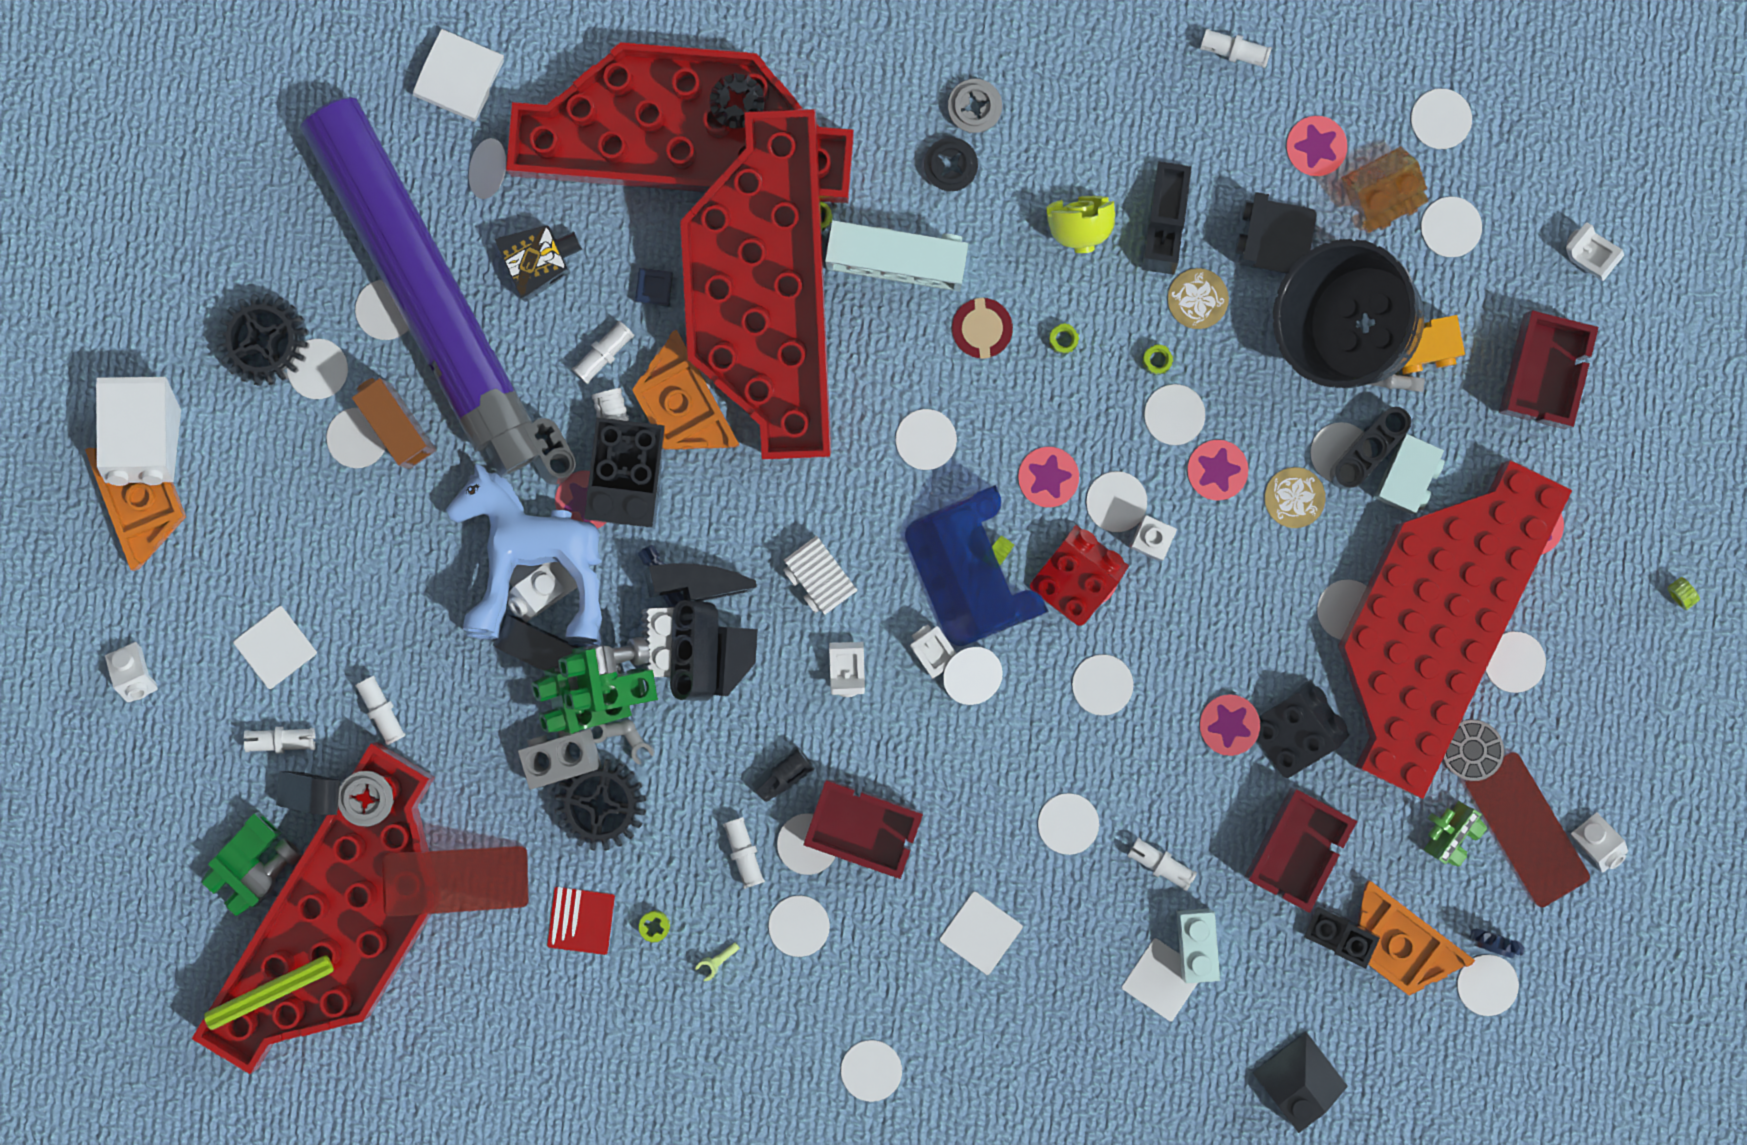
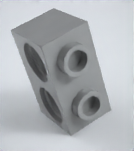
[518,728,602,790]

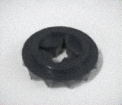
[709,72,765,129]
[924,137,978,192]

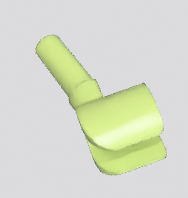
[695,942,740,981]

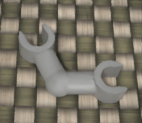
[1367,374,1425,392]
[594,719,655,765]

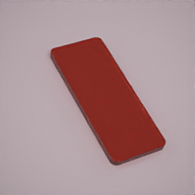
[1465,752,1590,907]
[383,846,529,916]

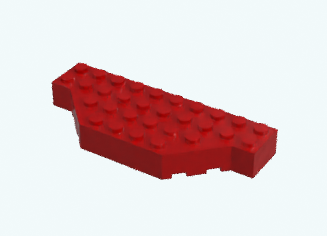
[506,42,854,204]
[680,109,832,460]
[1338,460,1572,799]
[191,742,441,1074]

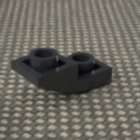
[1304,905,1380,969]

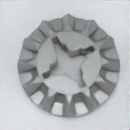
[948,79,1002,134]
[338,771,394,826]

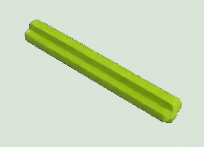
[204,956,334,1030]

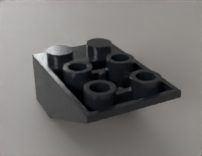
[584,417,665,529]

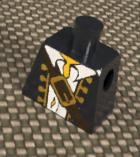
[495,225,582,302]

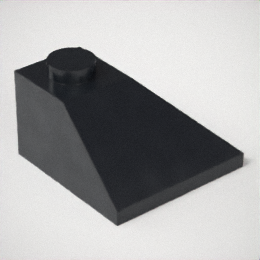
[714,626,758,696]
[1252,1031,1348,1133]

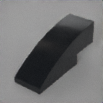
[1141,161,1192,275]
[644,563,757,601]

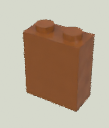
[352,378,437,469]

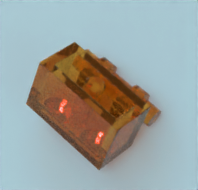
[1341,146,1428,234]

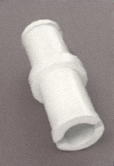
[1200,29,1272,69]
[572,321,635,384]
[355,676,406,745]
[244,727,315,754]
[723,817,765,889]
[1127,838,1197,891]

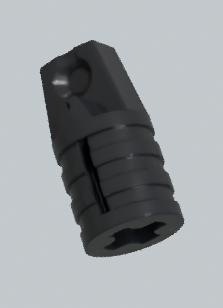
[752,745,815,802]

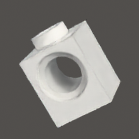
[1129,515,1177,561]

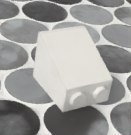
[96,377,181,486]

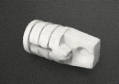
[591,388,629,421]

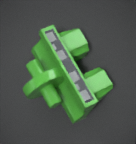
[1423,801,1487,867]

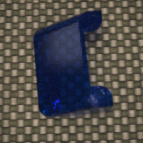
[905,485,1049,646]

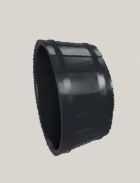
[1273,239,1424,388]

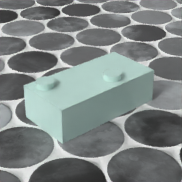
[826,220,969,292]

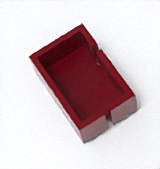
[1499,310,1599,430]
[803,778,923,879]
[1244,787,1358,913]

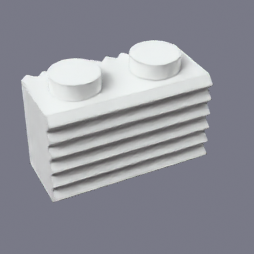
[783,536,858,615]
[640,608,674,677]

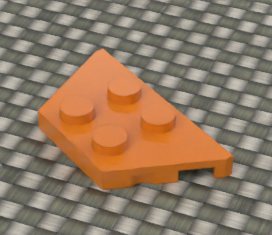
[632,330,740,450]
[85,447,186,571]
[1358,880,1475,996]

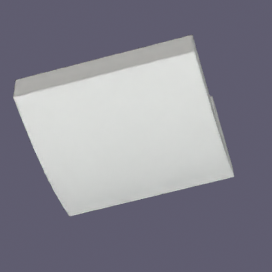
[413,29,504,122]

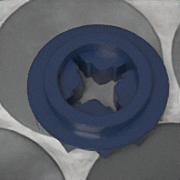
[1469,928,1525,958]

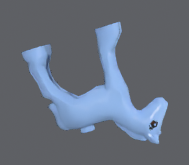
[446,463,602,647]

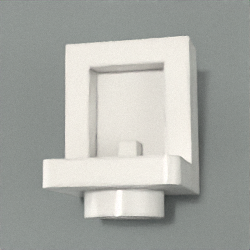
[1566,222,1624,281]
[507,564,566,622]
[910,624,956,679]
[105,642,158,702]
[829,642,865,697]
[1571,812,1628,873]

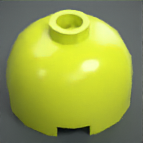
[1046,196,1115,253]

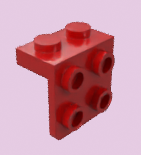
[1030,525,1129,626]

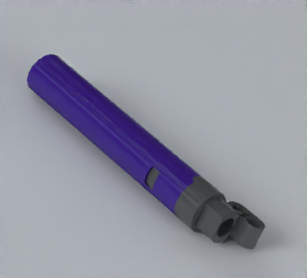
[300,97,576,485]

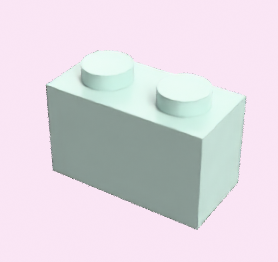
[1373,434,1445,514]
[1176,908,1220,984]

